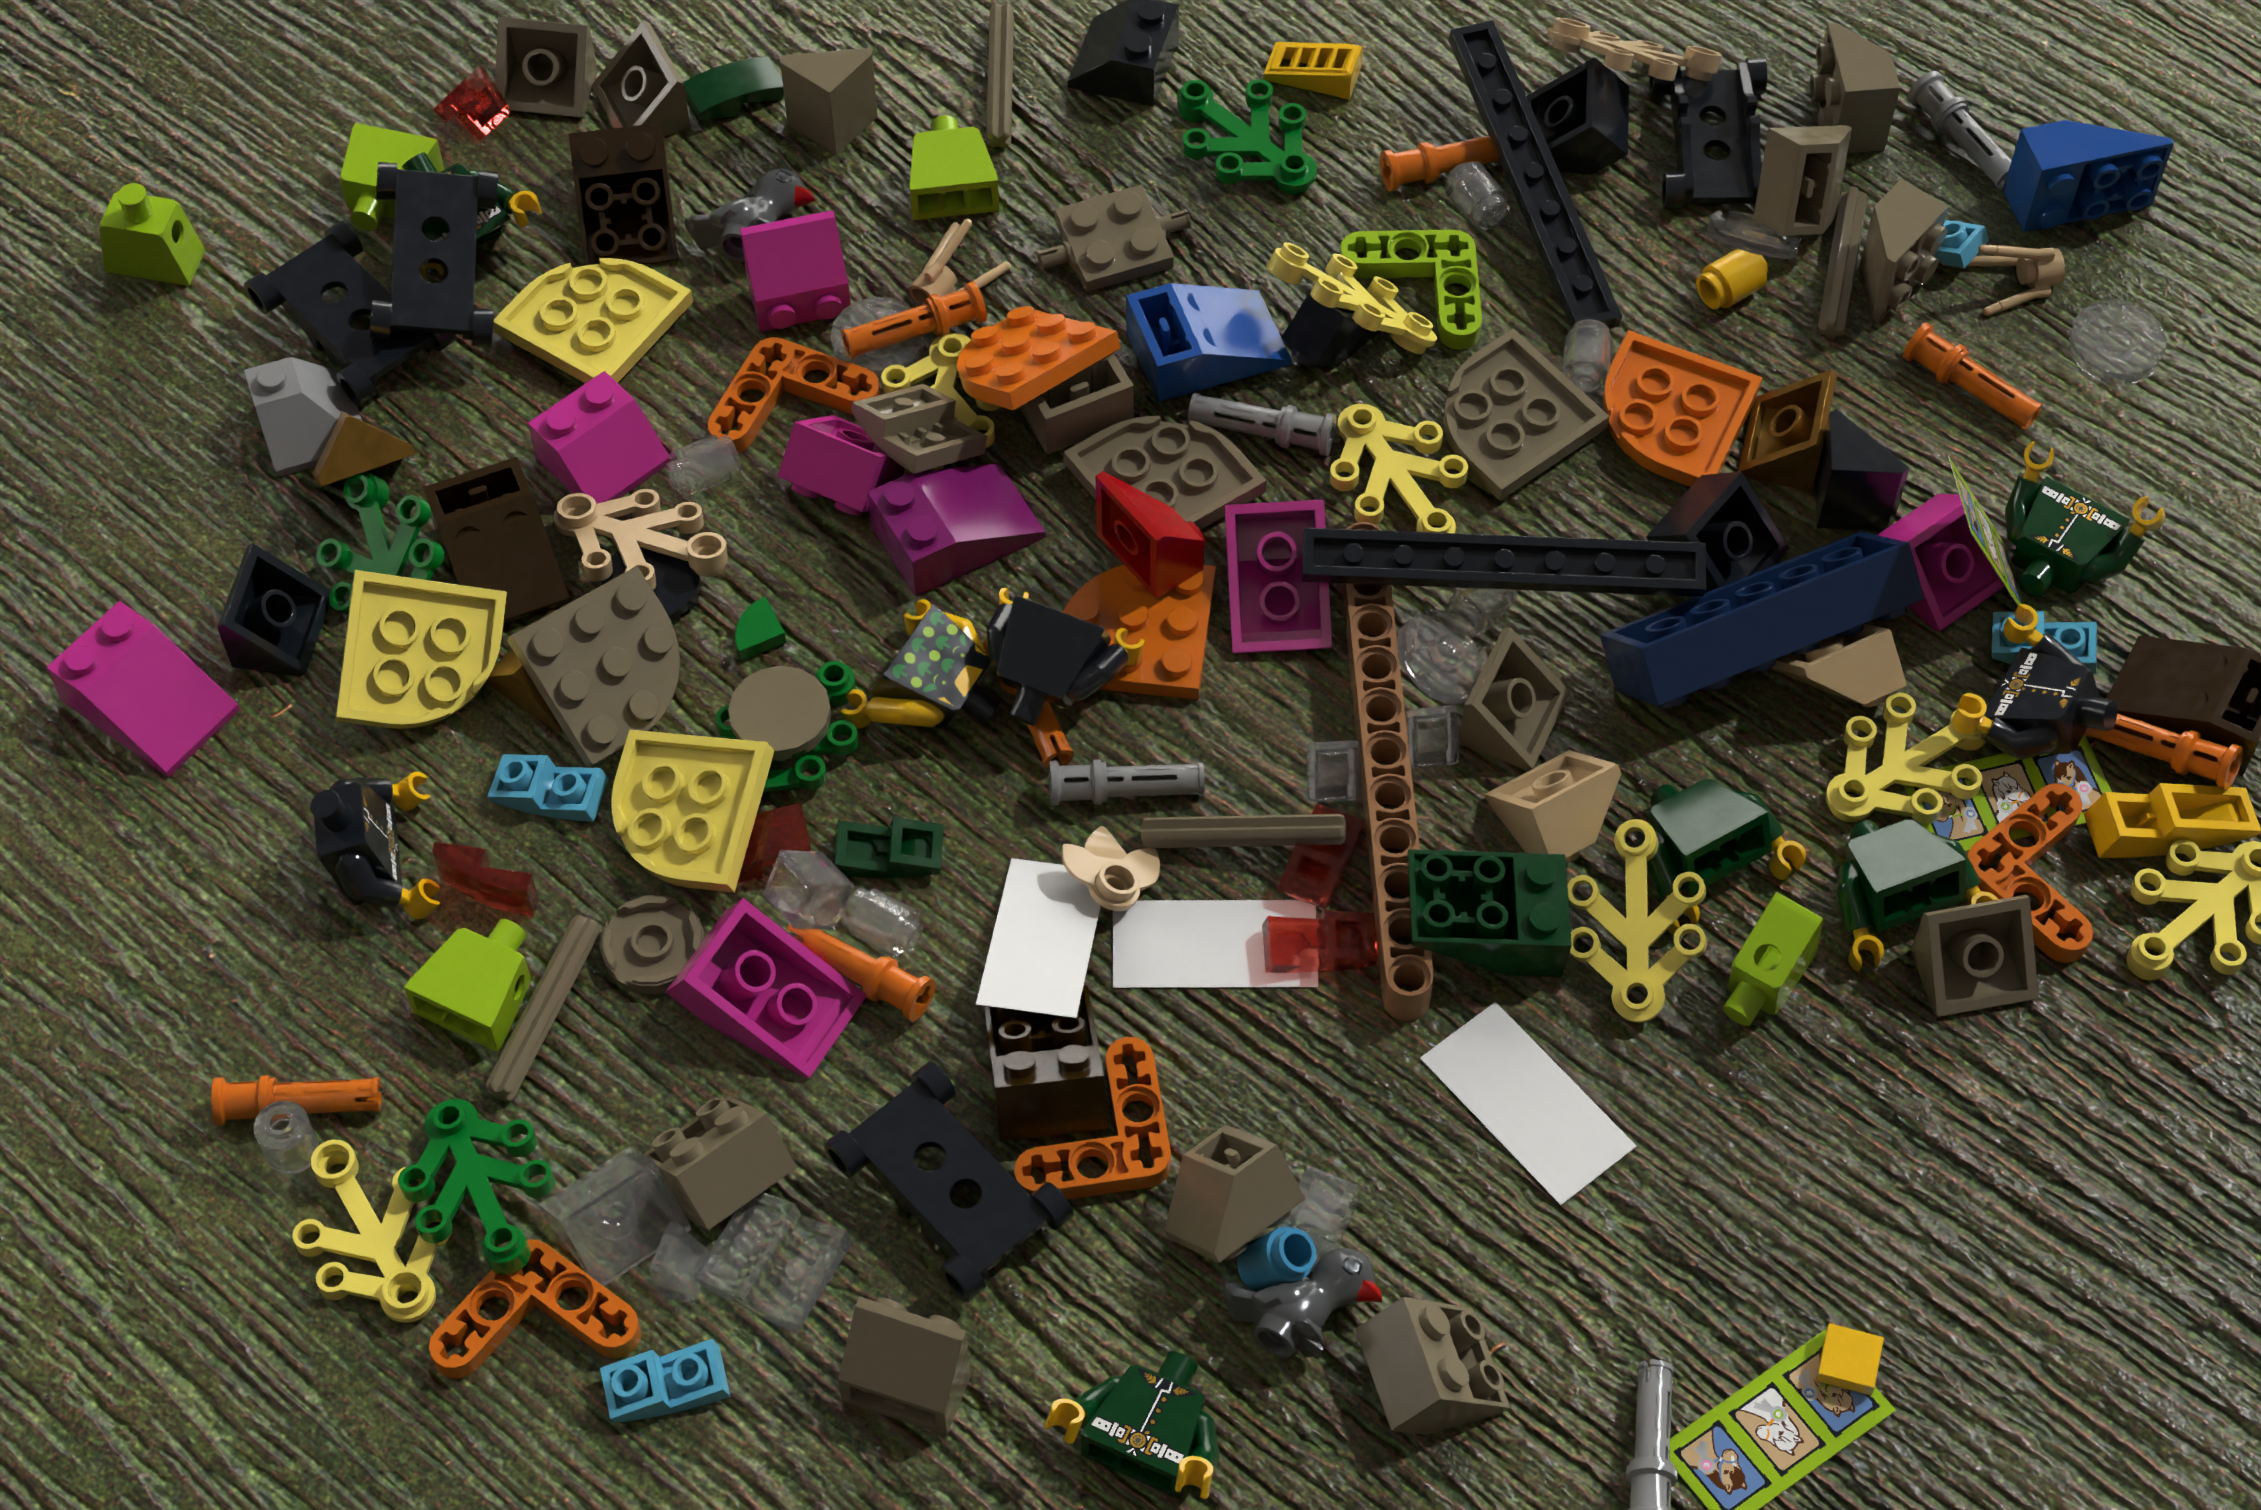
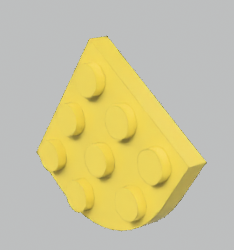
[493,258,693,383]
[335,570,507,729]
[611,730,774,893]

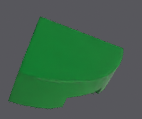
[735,596,787,661]

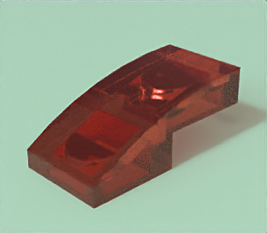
[738,803,812,883]
[1277,803,1365,909]
[432,842,539,917]
[1262,910,1378,973]

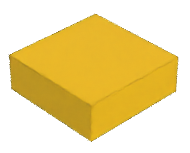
[1815,1323,1884,1396]

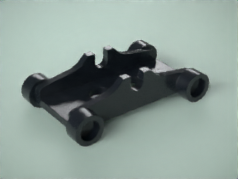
[1649,58,1767,210]
[370,162,498,348]
[244,221,456,406]
[823,1061,1074,1302]

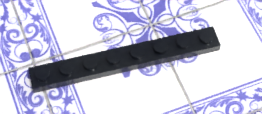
[1448,20,1622,337]
[1302,528,1706,597]

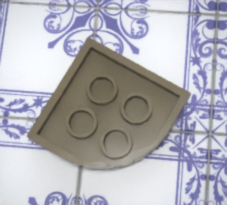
[1444,328,1610,501]
[1063,416,1267,530]
[507,566,680,768]

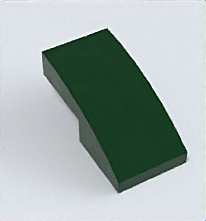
[683,56,784,120]
[832,817,944,879]

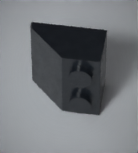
[1067,0,1179,107]
[1527,57,1629,174]
[1646,471,1790,593]

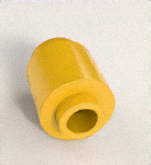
[1696,246,1768,309]

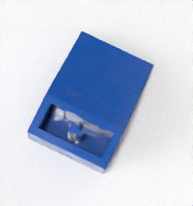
[2003,120,2174,232]
[1126,283,1292,402]

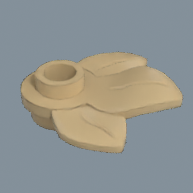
[1061,826,1160,911]

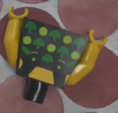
[840,599,1001,729]

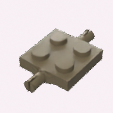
[1036,184,1191,292]

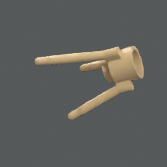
[908,219,1011,306]
[1942,244,2065,316]

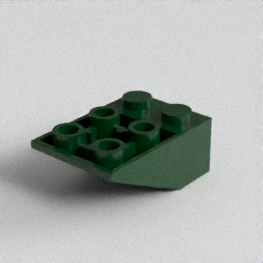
[1407,849,1572,977]

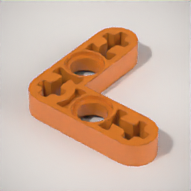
[707,337,881,455]
[1967,783,2093,963]
[1014,1037,1171,1200]
[429,1239,642,1379]

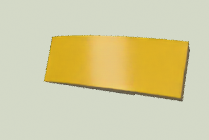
[2084,783,2261,858]

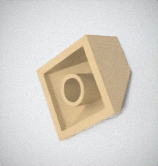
[1769,623,1907,707]
[1485,750,1621,864]

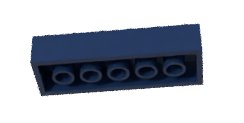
[1599,532,1924,708]

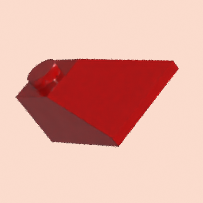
[1095,471,1206,599]

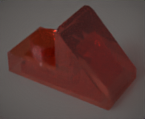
[433,64,510,140]

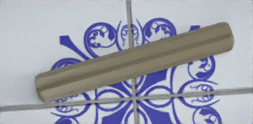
[986,3,1014,148]
[1817,187,1868,340]
[1141,814,1346,848]
[486,915,599,1102]

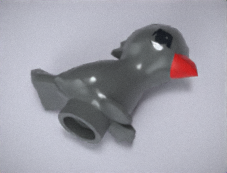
[685,168,816,262]
[1223,1248,1382,1359]

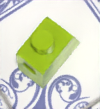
[909,115,1000,220]
[340,123,445,231]
[99,183,205,286]
[1722,892,1823,1026]
[404,919,531,1052]

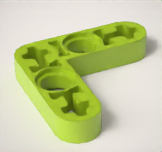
[1340,230,1482,350]

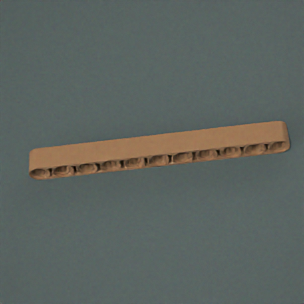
[1341,522,1434,1022]

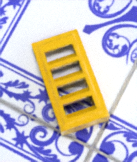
[1263,42,1363,100]

